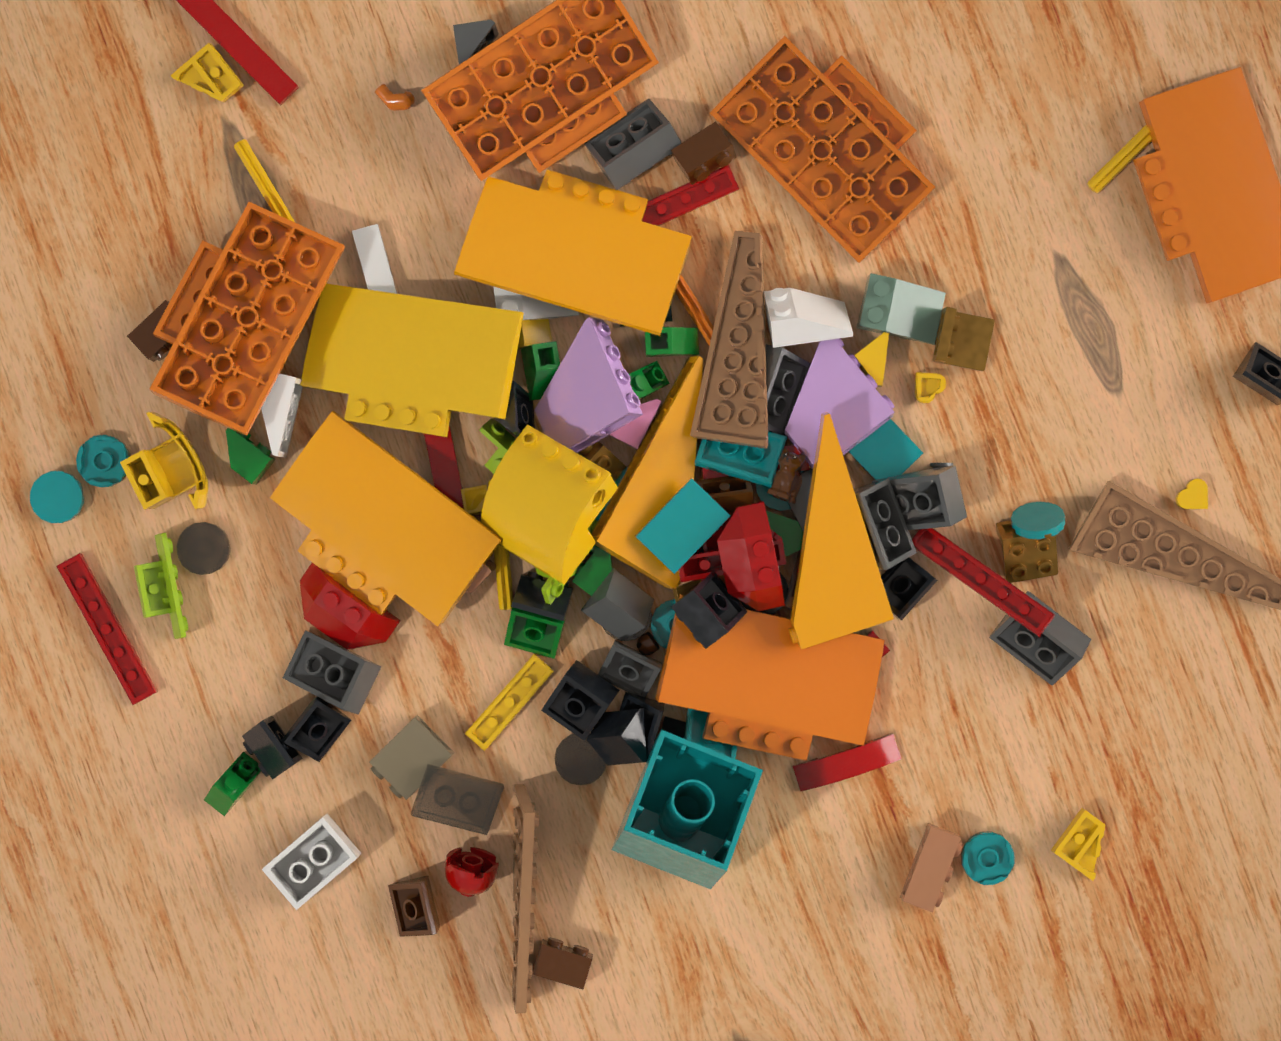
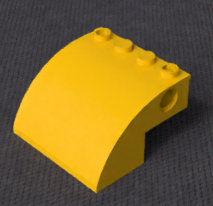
[481,424,618,585]

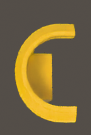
[120,412,208,510]

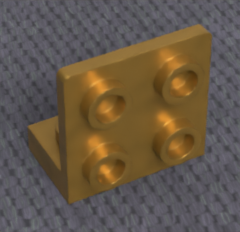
[932,307,995,371]
[996,520,1058,583]

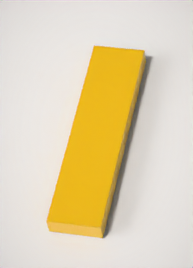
[465,653,554,751]

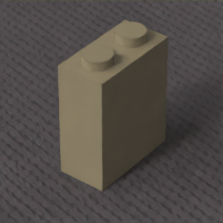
[369,715,454,800]

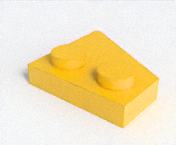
[170,43,244,102]
[1051,808,1106,881]

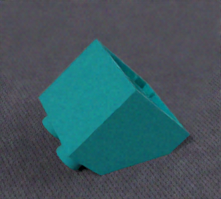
[611,730,763,890]

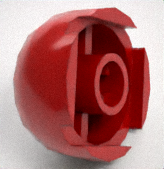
[445,847,499,897]

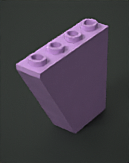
[535,317,643,453]
[785,338,895,469]

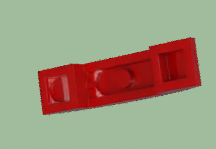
[792,734,901,791]

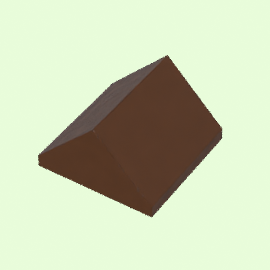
[388,876,440,937]

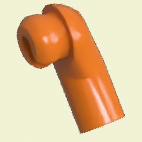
[375,84,415,111]

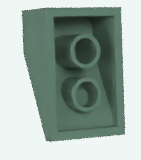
[857,273,946,345]

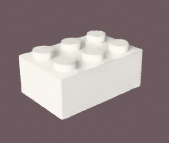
[262,813,361,910]

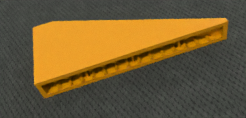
[591,356,703,589]
[788,412,894,649]

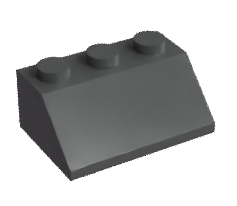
[584,99,681,190]
[766,344,811,436]
[854,478,917,570]
[989,591,1091,686]

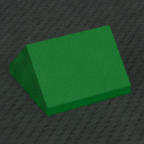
[504,607,566,659]

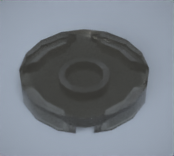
[176,522,231,575]
[555,733,606,785]

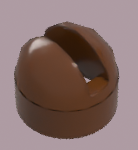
[636,632,660,655]

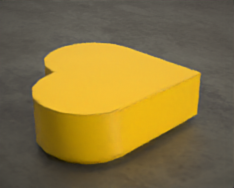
[914,372,946,404]
[1175,478,1208,509]

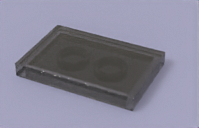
[411,764,504,835]

